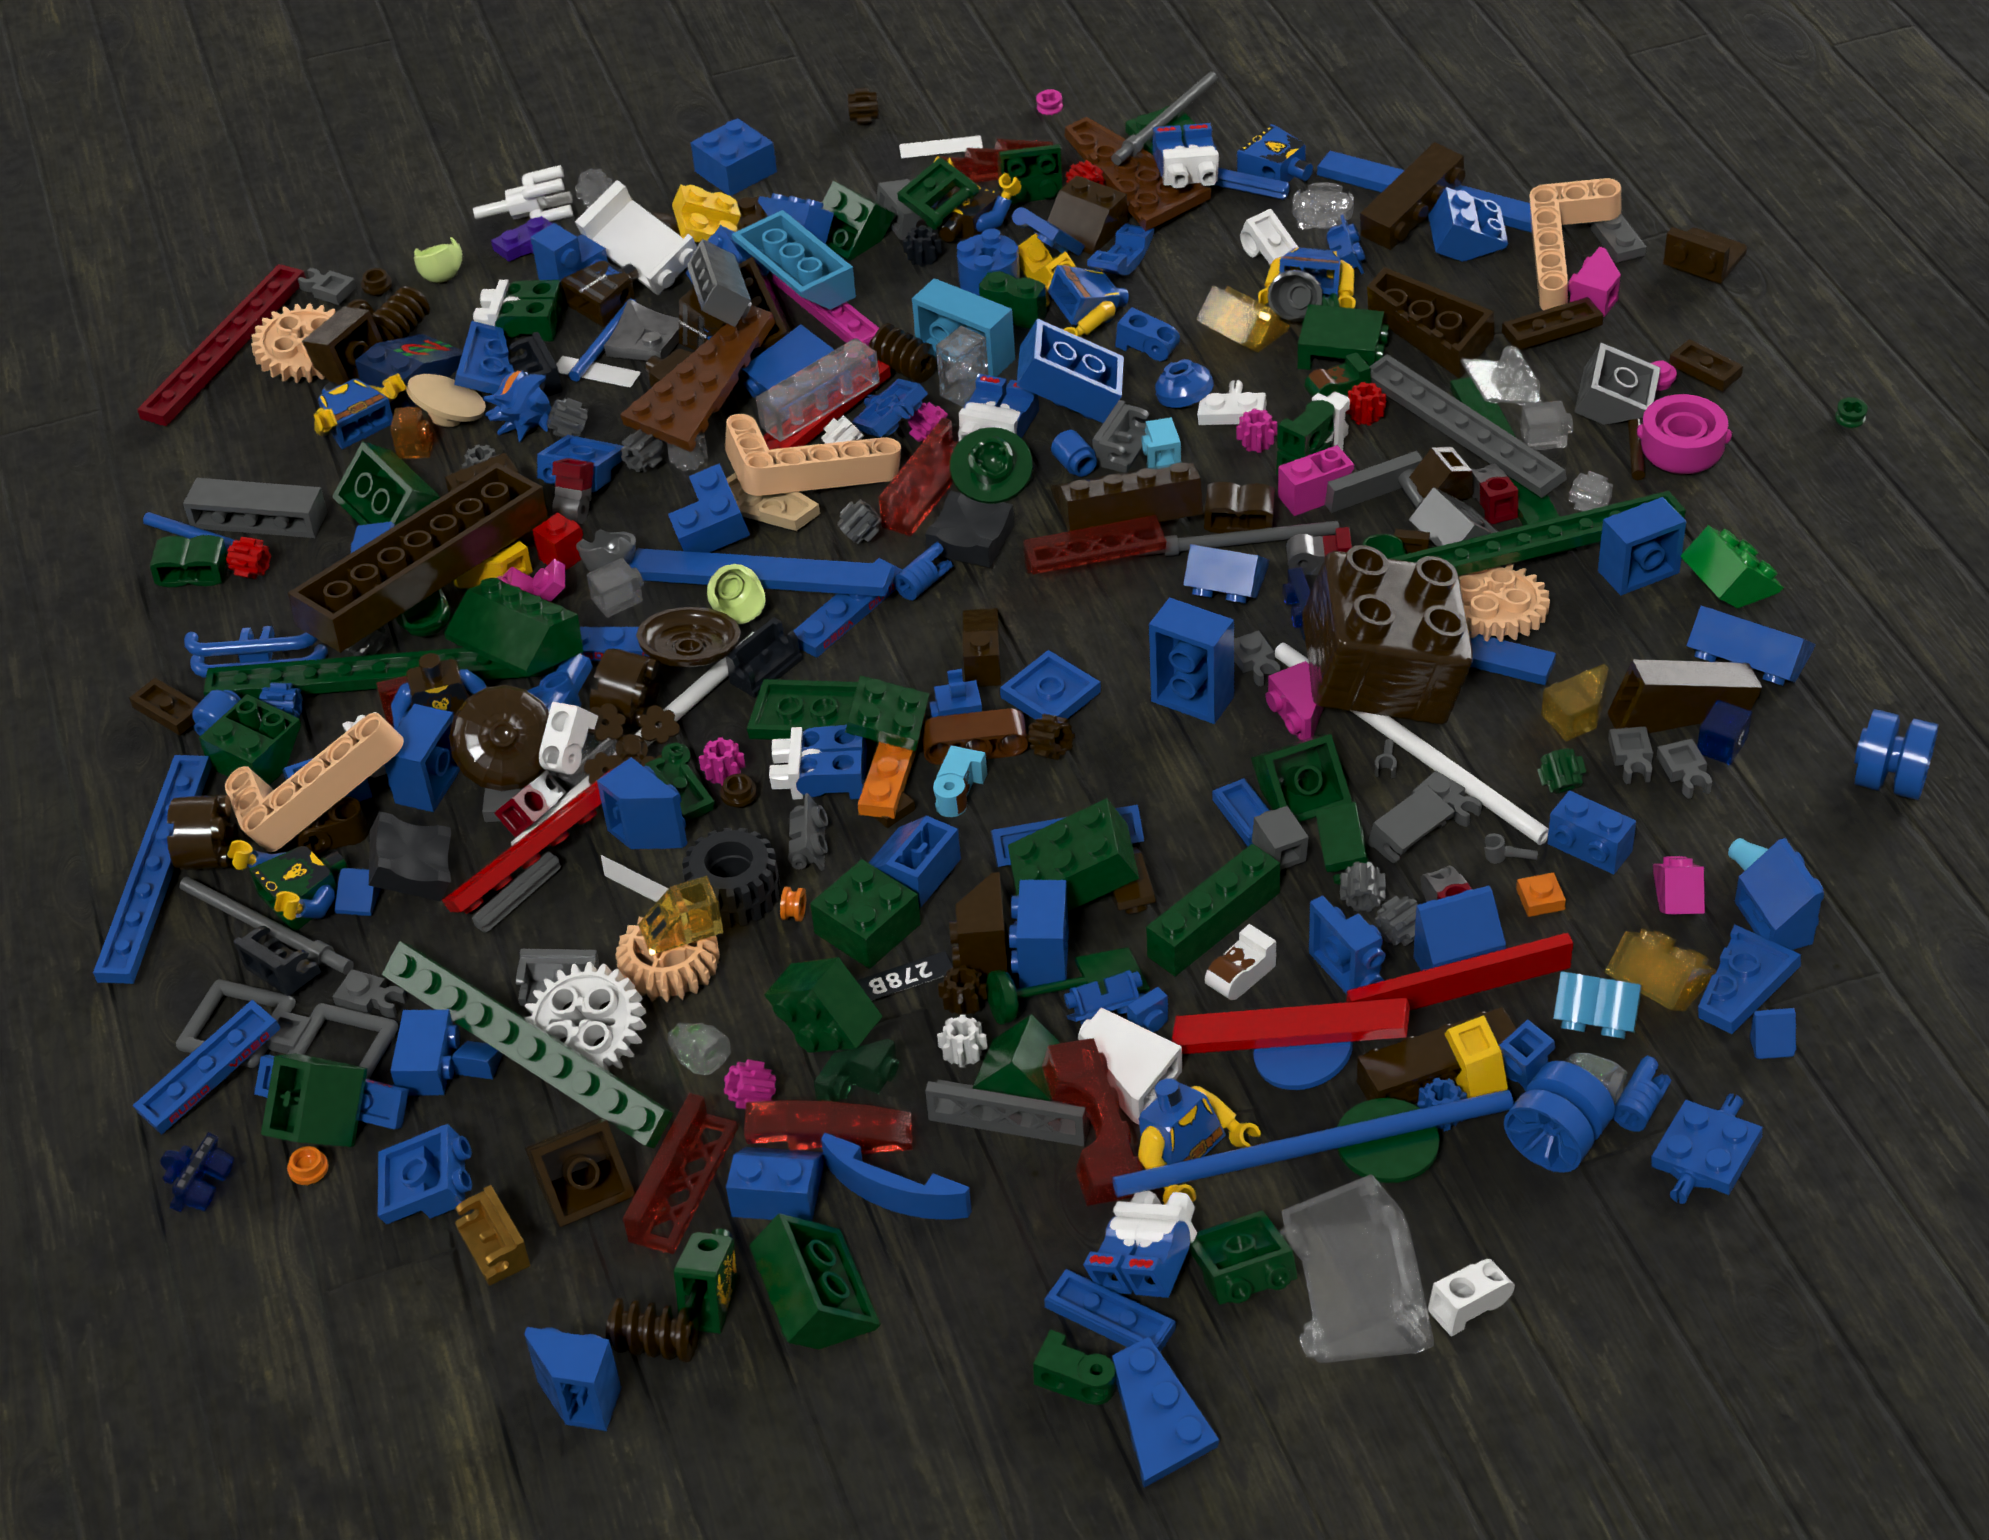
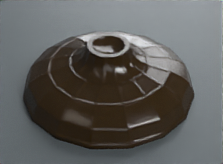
[636,607,741,668]
[449,685,549,792]

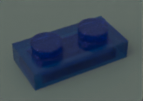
[1283,567,1310,641]

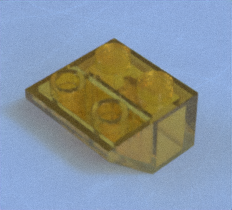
[1196,286,1290,352]
[1604,928,1717,1011]

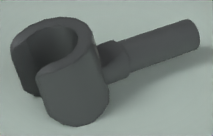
[1374,739,1397,778]
[1484,833,1538,864]

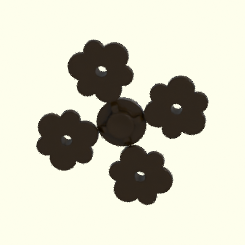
[584,703,680,785]

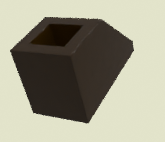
[1409,447,1473,500]

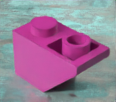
[1568,246,1621,317]
[1278,445,1354,516]
[1266,661,1324,741]
[1653,856,1705,914]

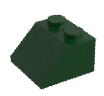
[1251,734,1352,822]

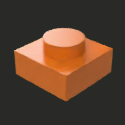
[1516,872,1566,917]

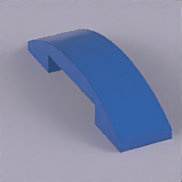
[1087,224,1154,275]
[821,1133,972,1219]

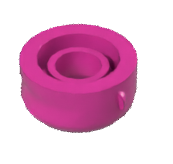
[1637,394,1732,475]

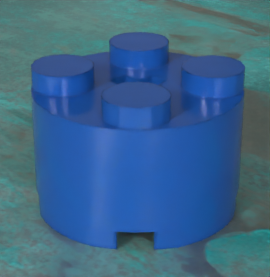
[957,229,1020,296]

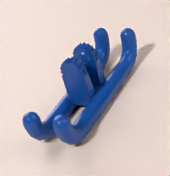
[184,626,328,678]

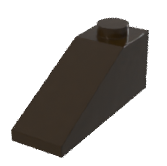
[963,608,1001,687]

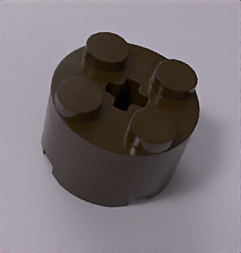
[590,648,660,728]
[167,795,238,870]

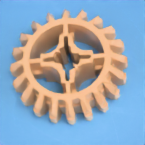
[616,908,720,1003]

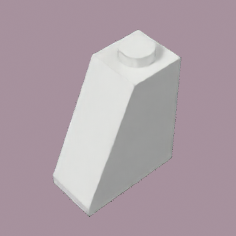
[1078,1008,1182,1125]

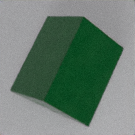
[973,1014,1069,1102]

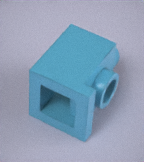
[1141,417,1181,468]

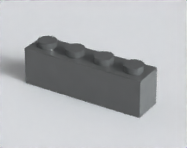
[687,239,751,327]
[183,478,328,538]

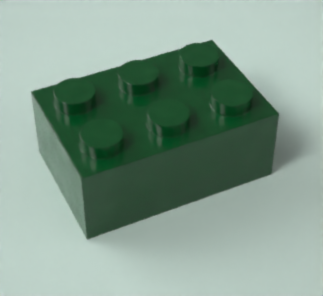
[1008,798,1139,911]

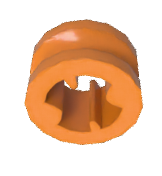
[780,886,806,922]

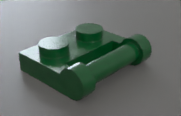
[897,157,980,230]

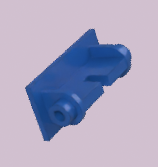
[1327,214,1366,274]
[1064,970,1145,1026]

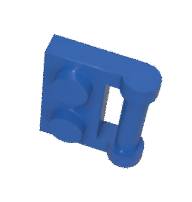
[1012,207,1086,256]

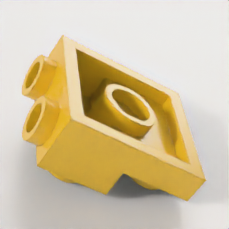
[672,185,741,243]

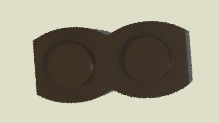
[1204,482,1275,533]

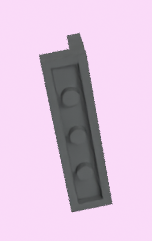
[925,1080,1093,1147]

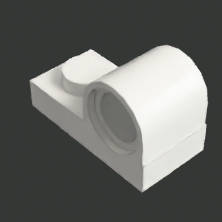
[1240,209,1298,265]

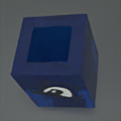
[1697,700,1752,765]

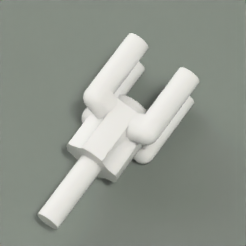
[473,165,573,222]

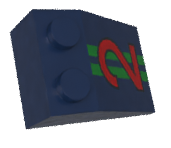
[355,334,463,410]

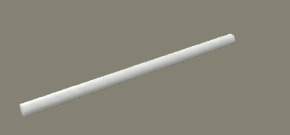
[511,632,755,846]
[1275,643,1549,845]

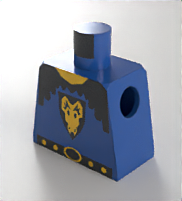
[1237,124,1313,182]

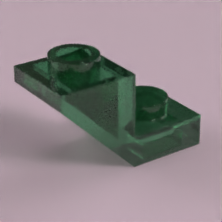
[814,1039,899,1112]

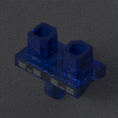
[160,1132,235,1212]

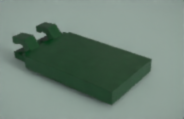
[747,679,879,743]

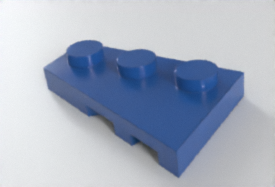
[454,321,514,394]
[1698,924,1801,1034]
[1112,1336,1219,1488]

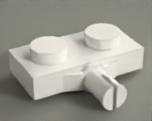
[1197,380,1267,425]

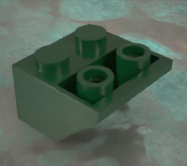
[997,144,1062,204]
[822,181,896,260]
[199,694,301,786]
[261,1053,368,1147]

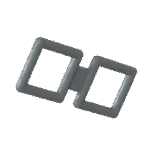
[176,979,399,1079]

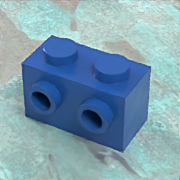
[1547,790,1636,875]

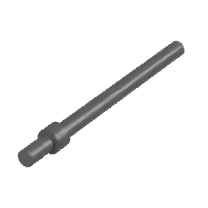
[1111,72,1217,165]
[1136,520,1339,557]
[179,876,354,975]

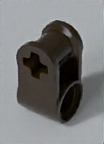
[298,797,369,854]

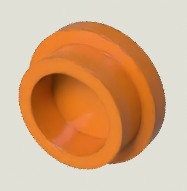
[287,1146,329,1185]

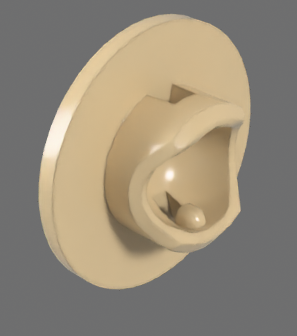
[406,374,486,427]

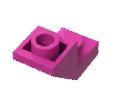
[497,559,565,602]

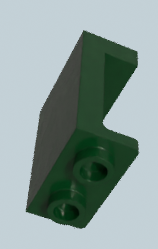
[1297,304,1389,370]

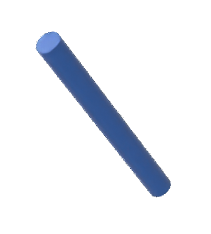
[569,299,636,381]
[143,512,234,551]

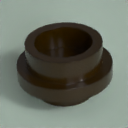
[361,268,392,296]
[720,774,757,807]

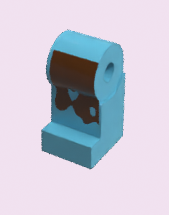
[933,745,987,817]

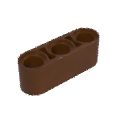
[921,708,1028,765]

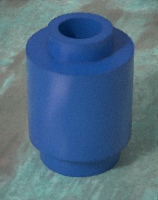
[1051,430,1097,477]

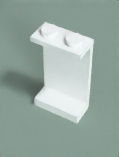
[575,180,697,295]

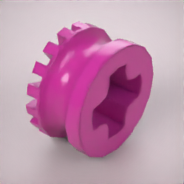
[1036,90,1063,115]

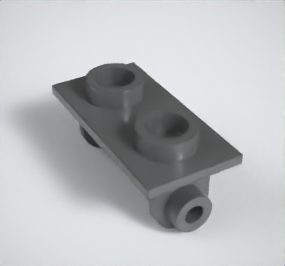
[788,793,828,871]

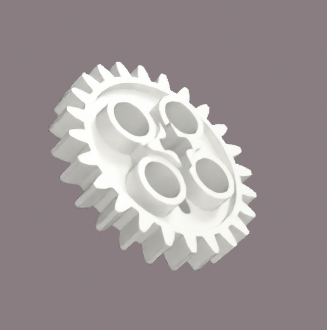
[524,962,646,1072]

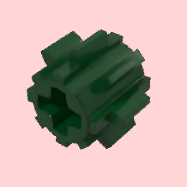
[1537,748,1587,794]

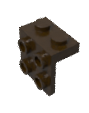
[1663,227,1747,284]

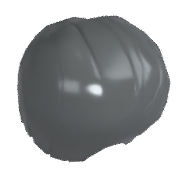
[1267,270,1322,322]
[576,529,636,578]

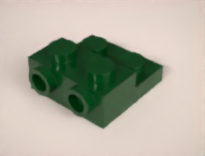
[1188,1210,1298,1305]

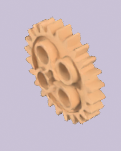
[251,303,336,383]
[1458,564,1550,642]

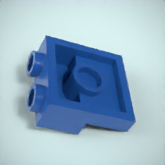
[537,435,624,492]
[1309,896,1386,995]
[378,1124,472,1225]

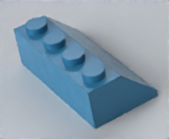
[732,210,856,310]

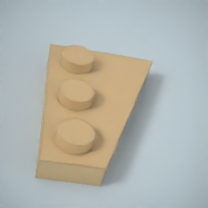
[727,473,820,531]

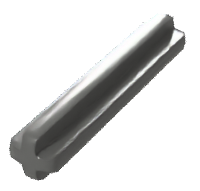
[472,852,561,933]

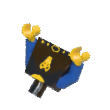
[931,156,1021,242]
[391,653,487,730]

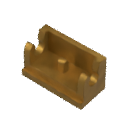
[455,1185,531,1286]

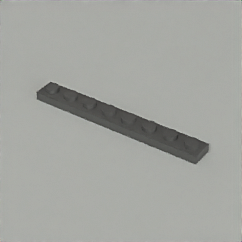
[1370,354,1567,498]

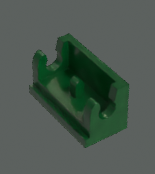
[1315,802,1369,884]

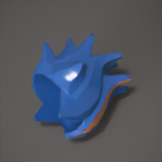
[483,371,551,442]

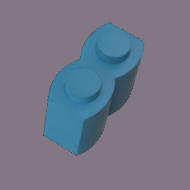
[1553,972,1642,1039]

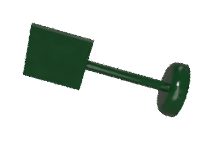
[987,947,1150,1025]

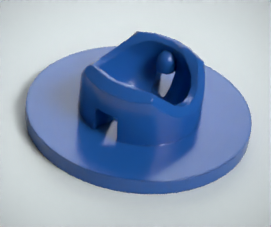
[1254,1041,1353,1090]

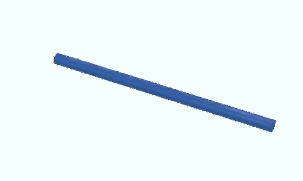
[1112,1089,1514,1197]

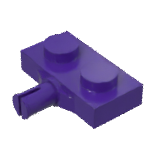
[491,216,553,261]

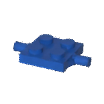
[852,378,928,438]
[1652,1094,1763,1204]

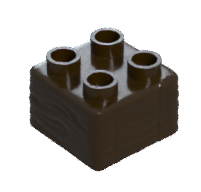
[1302,545,1473,724]

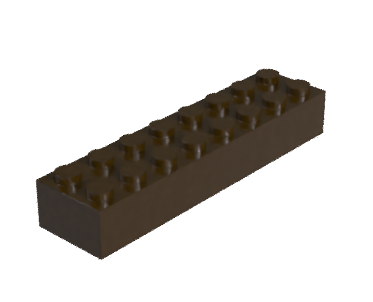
[288,462,548,653]

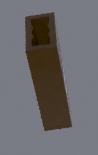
[1607,659,1762,734]

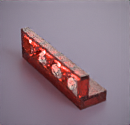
[879,418,958,536]
[1023,515,1166,574]
[623,1093,738,1254]

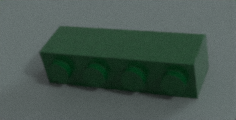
[1146,844,1280,977]

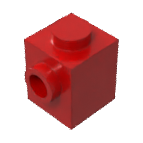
[533,513,583,571]

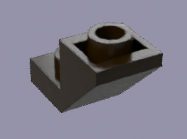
[1111,847,1156,914]

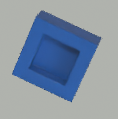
[1127,987,1168,1032]

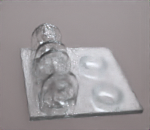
[1461,346,1543,405]

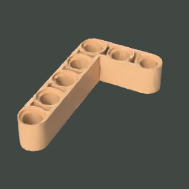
[1530,178,1621,310]
[725,414,901,496]
[225,713,404,853]

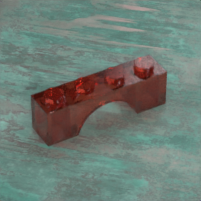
[1042,1038,1143,1206]

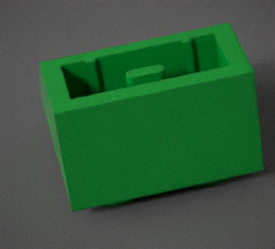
[1680,525,1784,608]

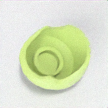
[414,237,462,283]
[707,564,766,624]

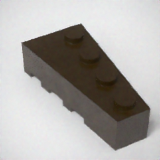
[1367,267,1494,379]

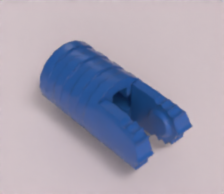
[893,541,953,600]
[1613,1055,1671,1131]

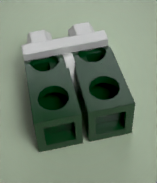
[473,280,566,341]
[1276,392,1350,475]

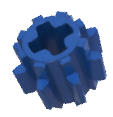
[259,683,303,719]
[1417,1077,1467,1131]

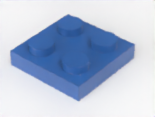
[1000,650,1101,720]

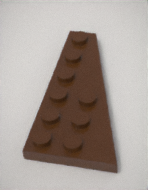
[1065,117,1211,231]
[620,305,775,452]

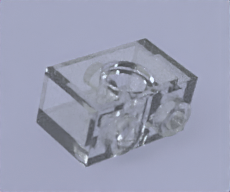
[936,326,988,407]

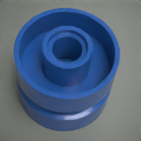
[1854,709,1939,801]
[1504,1061,1615,1172]

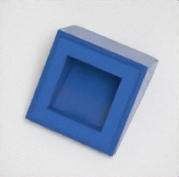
[335,868,381,916]
[1750,1008,1796,1059]
[451,1041,503,1080]

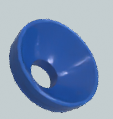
[1155,359,1214,408]

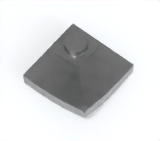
[604,300,679,361]

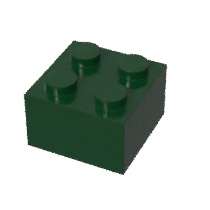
[810,859,921,969]
[764,957,883,1053]

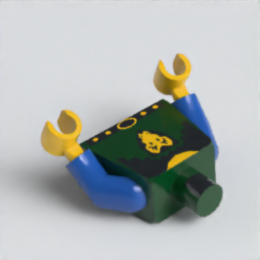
[227,840,347,932]

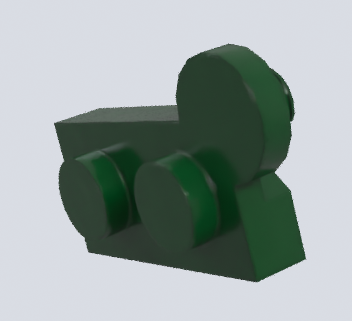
[645,743,714,822]

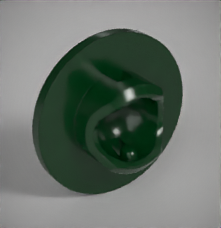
[950,427,1033,504]
[1337,1098,1439,1183]

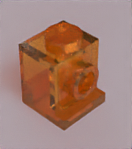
[390,407,434,459]

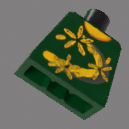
[674,1229,737,1334]

